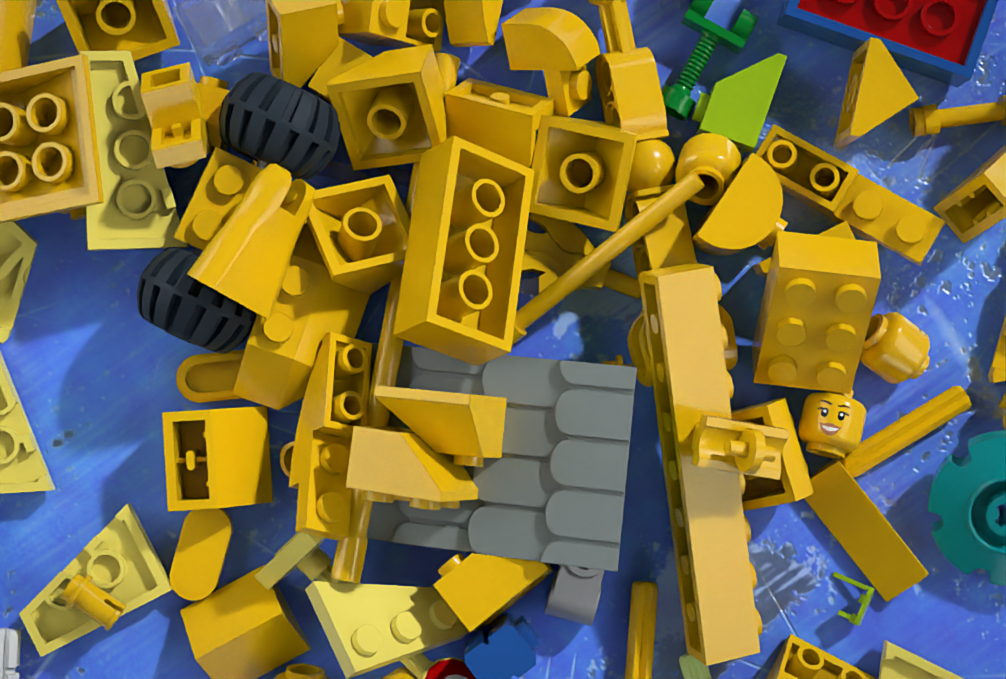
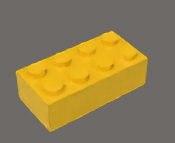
[393,135,535,366]

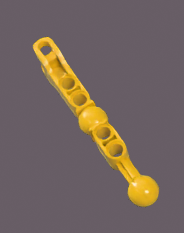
[587,0,738,387]

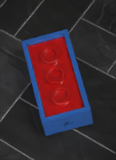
[777,0,998,88]

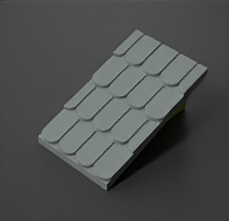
[367,343,637,572]

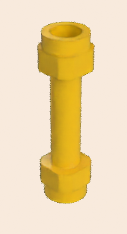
[909,95,1006,137]

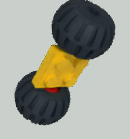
[137,72,340,354]

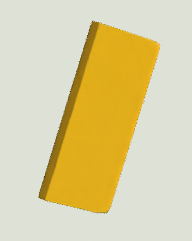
[804,459,929,602]

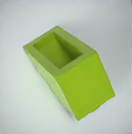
[691,53,787,154]

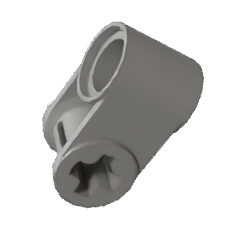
[544,565,605,626]

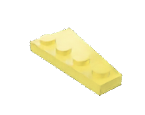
[79,51,188,251]

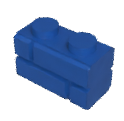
[464,612,541,679]

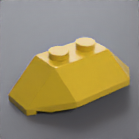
[232,220,370,411]

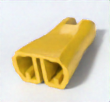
[187,163,315,320]

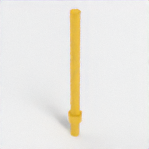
[512,171,705,346]

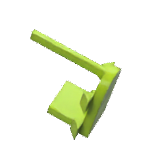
[833,571,875,627]

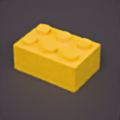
[752,230,881,394]

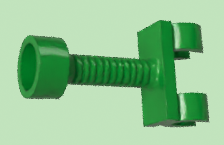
[661,0,759,121]

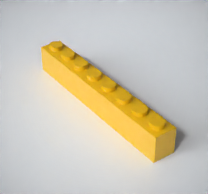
[639,262,762,666]

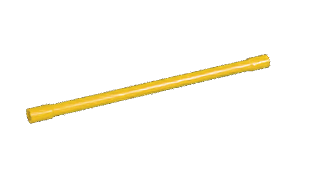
[330,53,461,584]

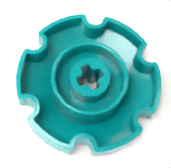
[928,430,1006,586]

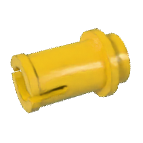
[60,573,127,632]

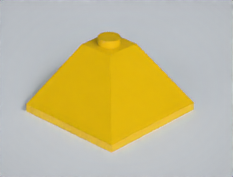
[0,54,104,224]

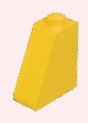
[933,144,1006,244]

